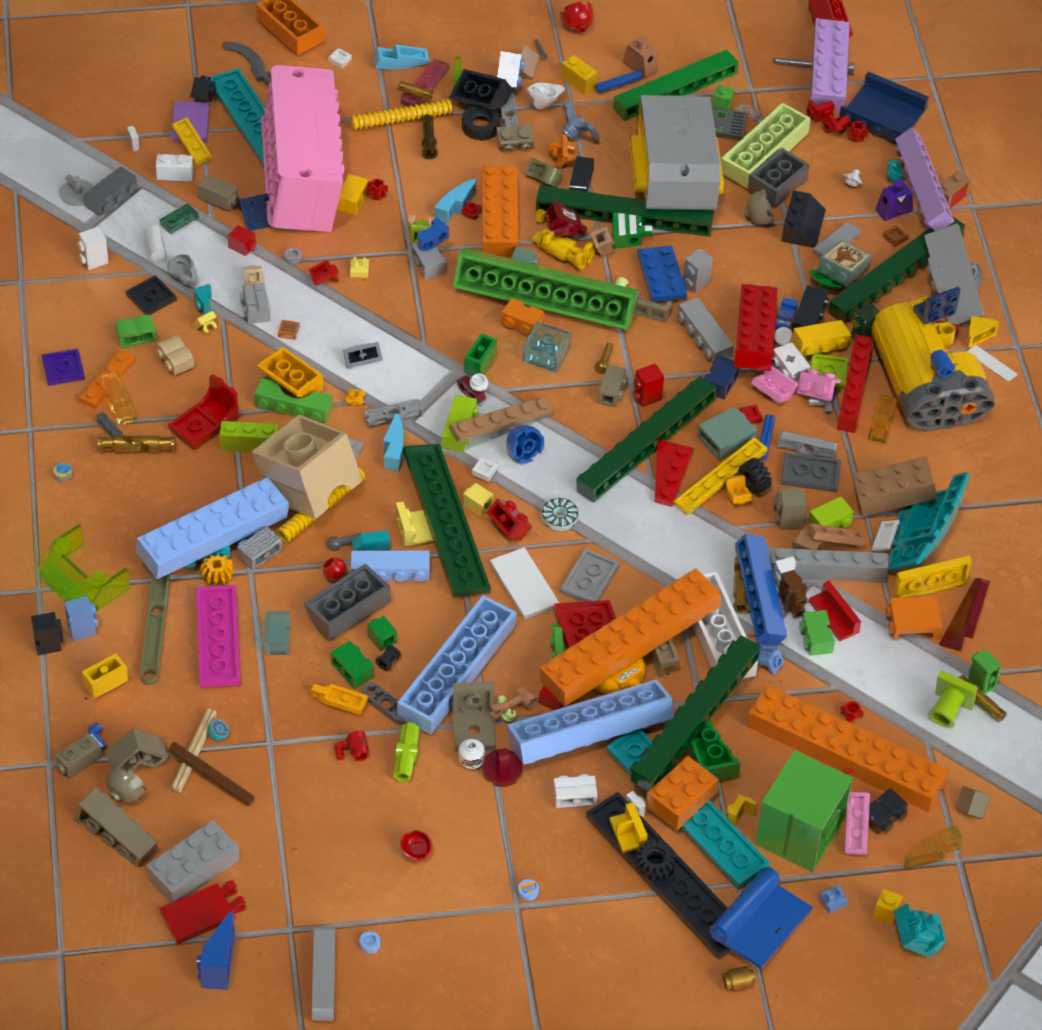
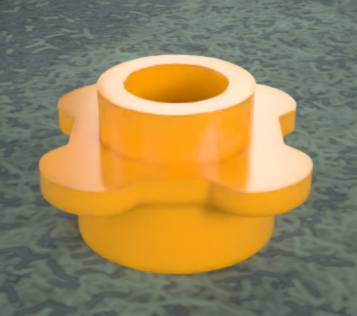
[345,389,366,407]

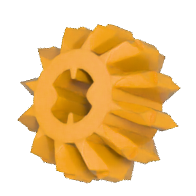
[200,553,234,586]

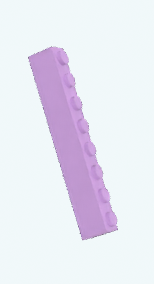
[896,127,954,231]

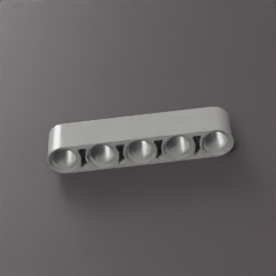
[312,927,335,1021]

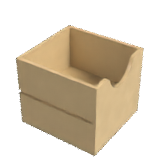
[252,415,362,519]

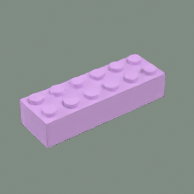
[810,18,850,111]

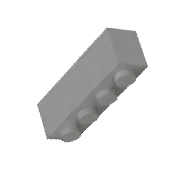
[677,297,734,363]

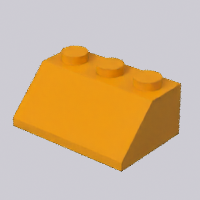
[257,347,323,398]

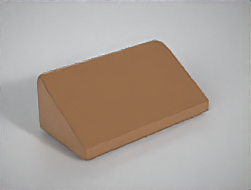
[520,46,540,80]

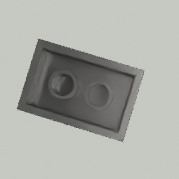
[748,148,809,207]

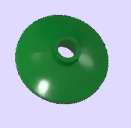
[809,270,843,290]

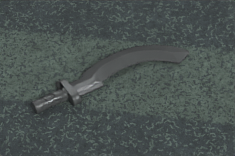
[223,42,271,86]

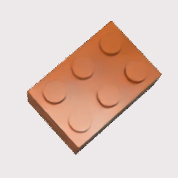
[646,756,719,830]

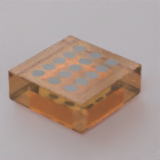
[278,320,300,340]

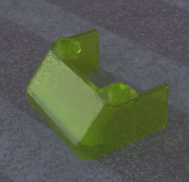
[38,524,130,612]

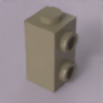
[198,175,239,211]
[598,365,628,408]
[55,733,102,779]

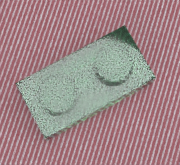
[159,203,199,234]

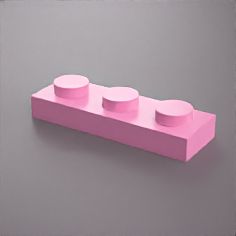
[845,792,870,855]

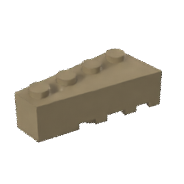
[74,788,157,867]

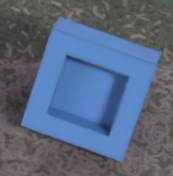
[818,885,848,914]

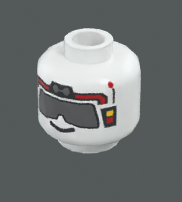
[458,739,485,769]

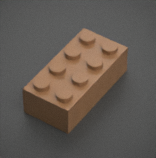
[853,456,938,516]

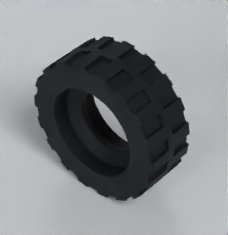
[462,106,500,141]

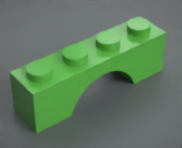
[254,378,333,424]

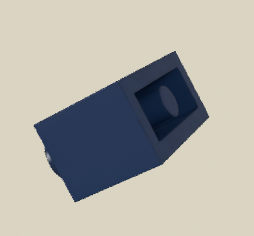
[704,356,740,400]

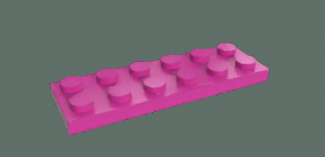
[196,585,240,687]

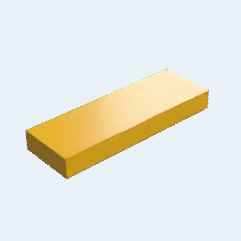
[172,117,212,166]

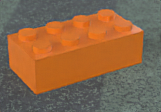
[256,0,324,56]

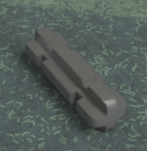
[96,412,123,437]

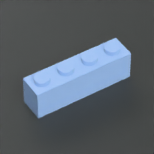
[351,551,430,582]

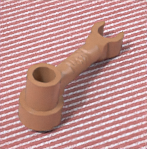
[489,687,539,718]

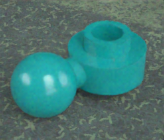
[886,159,905,182]

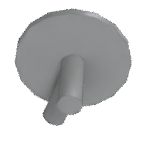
[60,174,93,206]

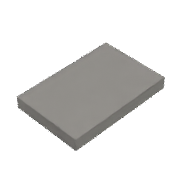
[560,549,620,602]

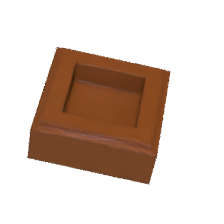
[883,225,909,247]

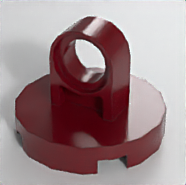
[482,748,523,787]

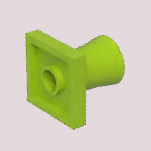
[928,670,977,728]

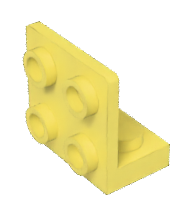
[396,501,433,547]

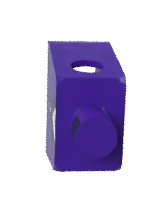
[875,180,913,221]

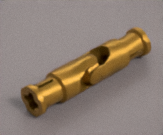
[98,435,175,452]
[733,545,750,613]

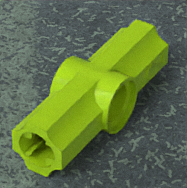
[393,722,420,782]

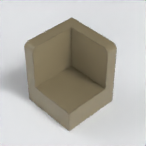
[955,786,990,818]

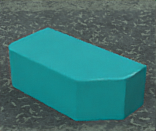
[352,530,390,551]

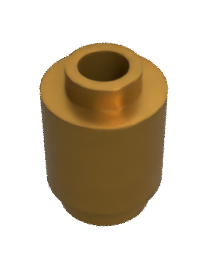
[722,966,755,991]

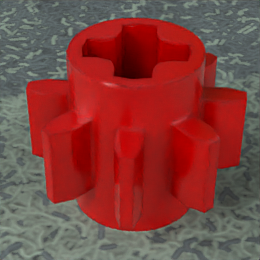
[846,121,869,142]
[366,179,388,200]

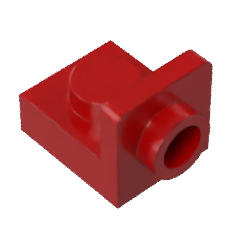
[309,259,339,286]

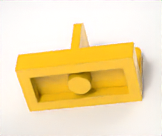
[610,802,648,853]

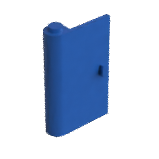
[710,867,813,969]

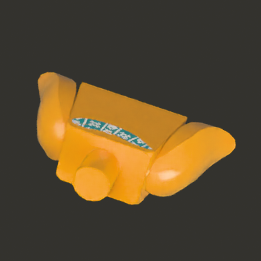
[593,658,646,695]

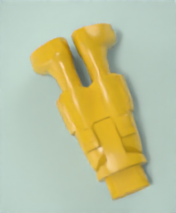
[532,231,596,270]

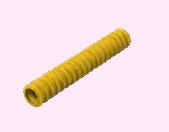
[351,99,452,130]
[277,467,365,543]

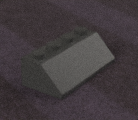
[304,563,391,641]

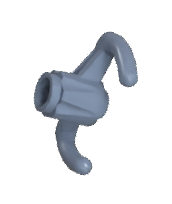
[561,102,600,142]

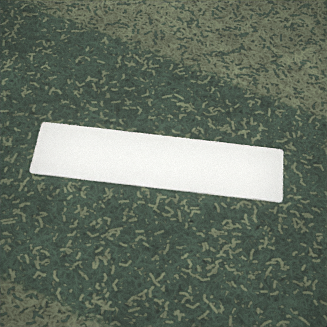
[967,345,1018,382]

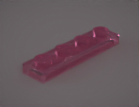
[401,58,449,107]

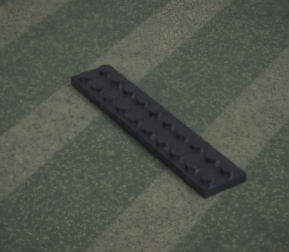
[586,792,731,959]

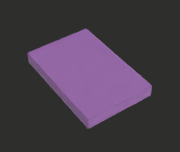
[172,101,209,143]

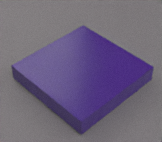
[42,349,85,386]

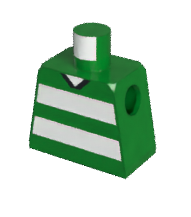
[612,212,652,249]

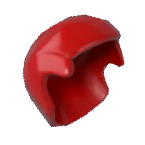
[400,830,433,862]

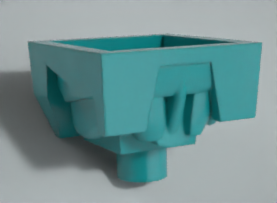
[893,903,946,958]

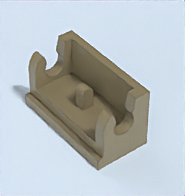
[634,292,672,323]

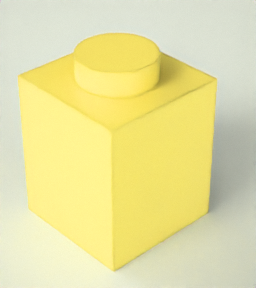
[463,483,494,517]

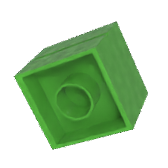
[755,750,853,872]

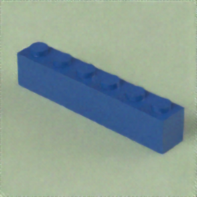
[735,533,787,646]

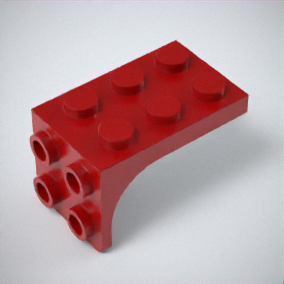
[168,374,239,449]

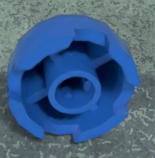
[506,424,544,464]

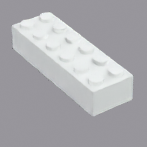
[692,571,758,679]

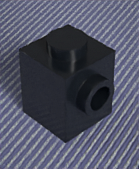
[190,75,217,102]

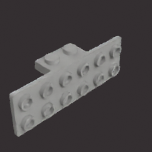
[925,224,984,325]

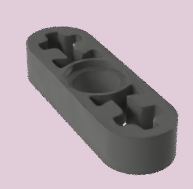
[362,683,407,725]

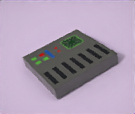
[713,108,748,140]

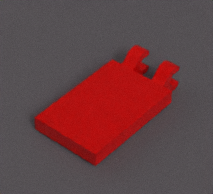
[159,880,246,945]

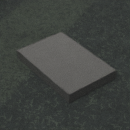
[781,452,841,493]

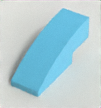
[373,44,430,69]
[435,179,476,224]
[383,414,404,472]

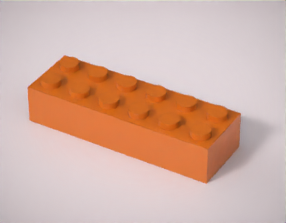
[481,166,519,257]

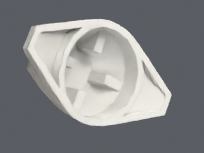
[527,83,565,110]

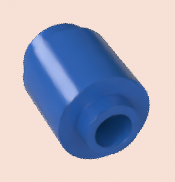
[930,350,955,377]

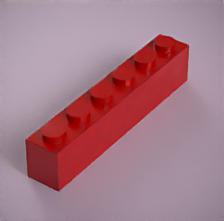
[837,334,873,433]

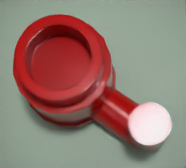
[334,731,369,761]

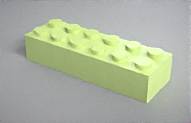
[721,103,811,189]

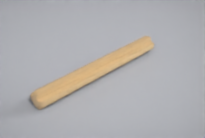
[171,708,217,793]

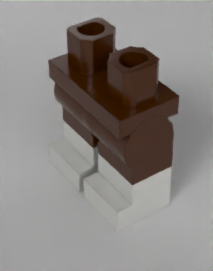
[773,556,808,618]

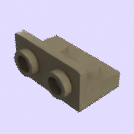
[496,124,535,151]

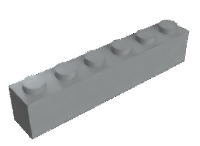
[770,548,888,583]

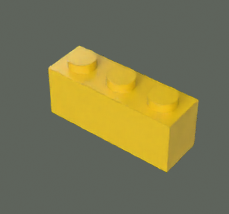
[790,320,851,356]

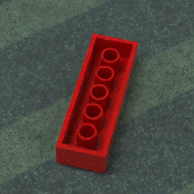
[734,284,778,371]

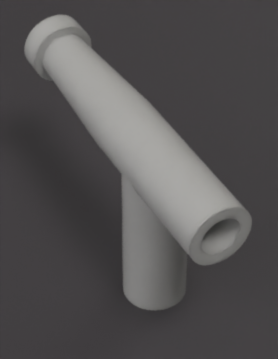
[809,398,833,415]

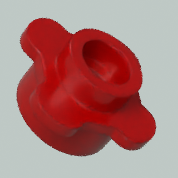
[461,201,482,219]
[840,701,864,722]

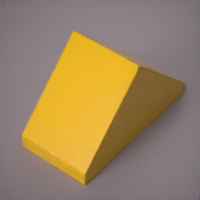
[966,316,999,349]

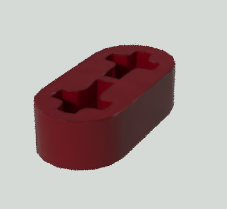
[457,375,486,405]

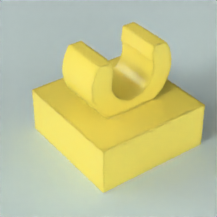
[350,257,369,278]
[193,311,217,335]

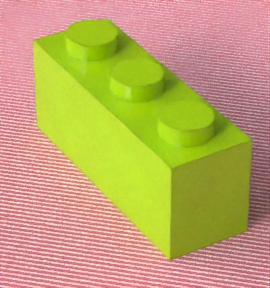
[442,395,479,453]
[220,421,279,452]

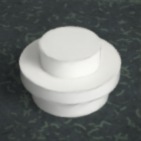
[470,374,488,391]

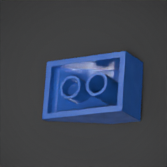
[197,912,235,990]

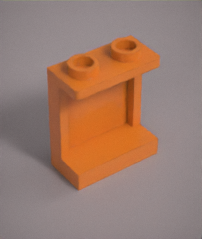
[885,596,943,641]

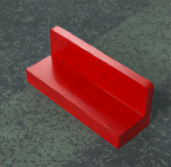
[808,580,861,641]

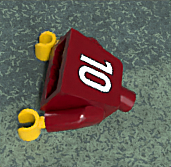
[535,200,587,244]

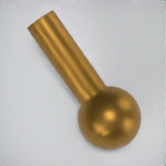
[595,342,613,374]

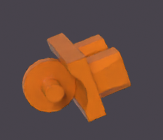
[547,134,575,169]

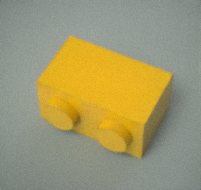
[561,55,598,95]
[336,174,369,215]
[82,653,128,699]

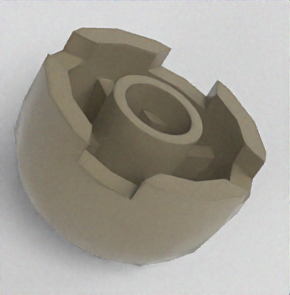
[744,189,775,226]
[106,762,148,803]

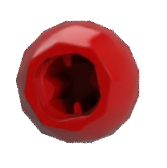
[322,557,347,581]

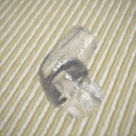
[736,103,760,122]

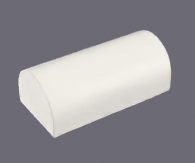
[146,224,166,263]

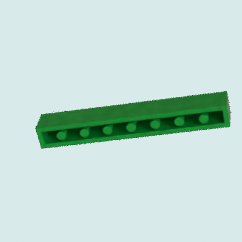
[613,49,739,121]

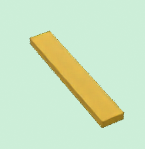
[674,437,768,516]

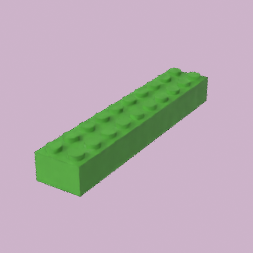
[453,248,638,330]

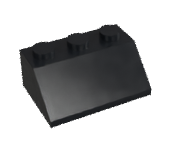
[449,69,513,110]
[781,190,826,248]

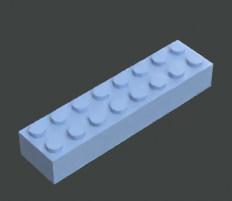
[135,477,289,579]
[397,595,517,735]
[507,679,674,764]

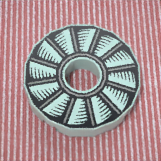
[541,497,579,531]

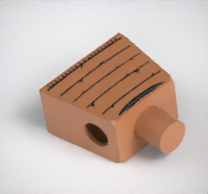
[623,36,657,79]

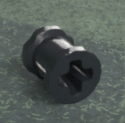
[375,645,401,671]

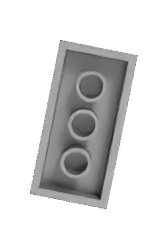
[146,820,240,903]

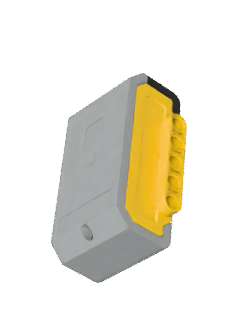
[630,95,724,210]

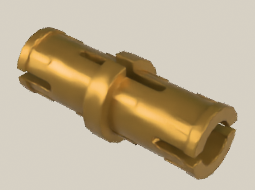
[398,80,433,101]

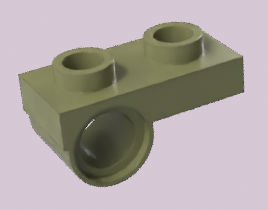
[524,157,564,187]

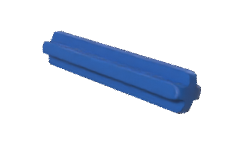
[595,70,642,93]
[759,414,775,460]

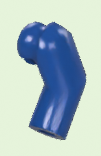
[88,722,107,750]

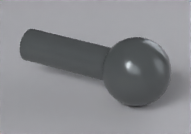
[327,533,362,551]

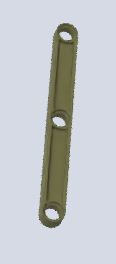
[140,573,171,685]

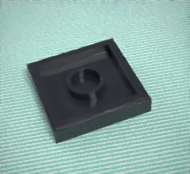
[126,275,177,315]

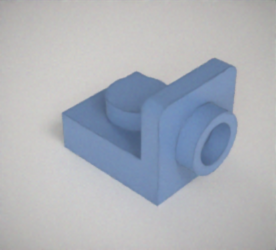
[757,644,784,675]

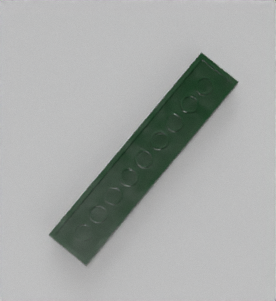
[403,444,491,596]

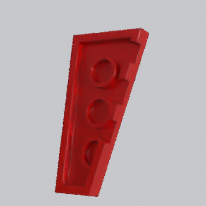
[654,439,694,507]

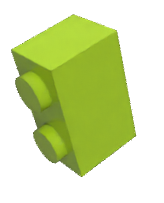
[808,497,854,528]

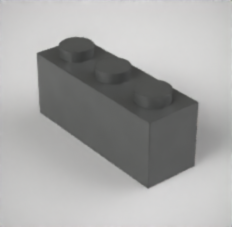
[83,166,137,217]

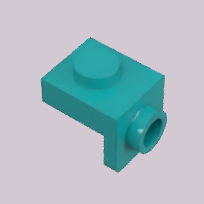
[193,284,212,315]

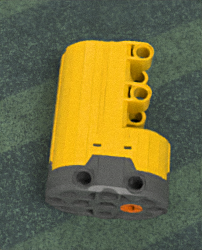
[872,296,995,431]

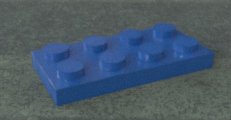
[637,245,687,302]

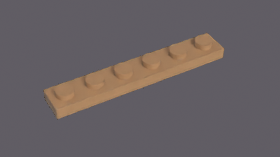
[449,396,555,442]

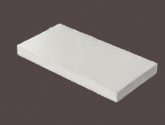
[490,547,559,620]

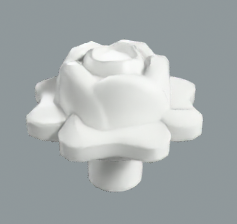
[843,169,863,187]

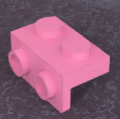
[751,366,798,403]
[797,369,841,401]

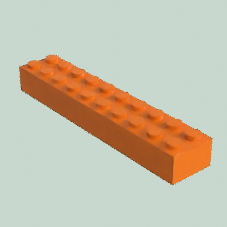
[540,568,721,706]
[747,684,949,813]

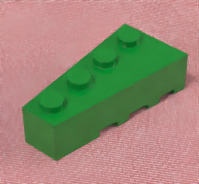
[678,705,741,781]

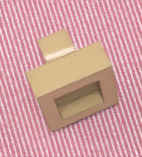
[243,265,263,285]

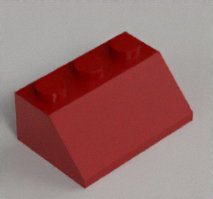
[808,0,853,37]

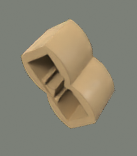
[156,335,195,375]

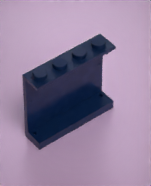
[839,71,929,144]

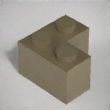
[773,488,806,530]
[106,728,169,771]

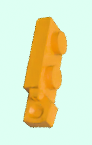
[311,684,368,716]

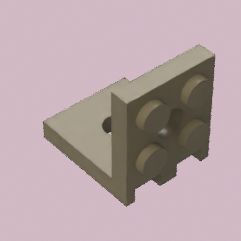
[452,682,495,751]

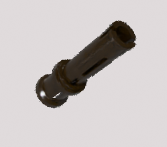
[422,115,438,159]

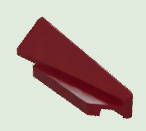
[939,578,990,652]

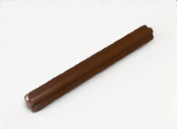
[168,742,255,806]

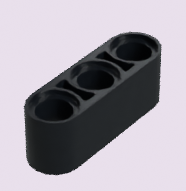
[569,156,594,192]

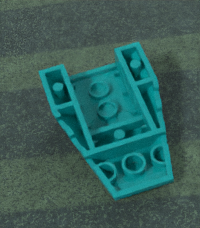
[888,472,970,572]

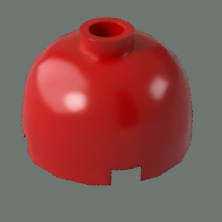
[560,1,594,33]

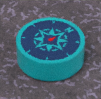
[208,720,229,741]

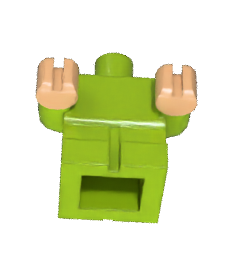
[408,215,435,244]

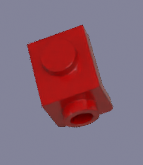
[806,100,835,123]
[820,114,851,134]

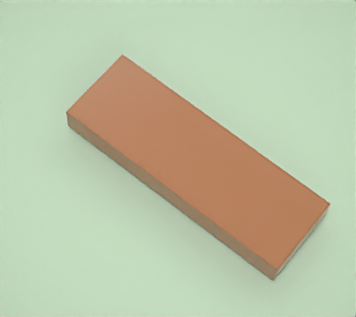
[807,524,866,546]

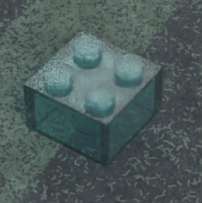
[523,322,571,372]

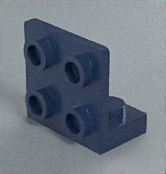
[237,193,271,231]
[913,287,961,325]

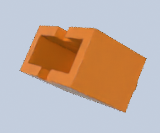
[501,298,544,337]

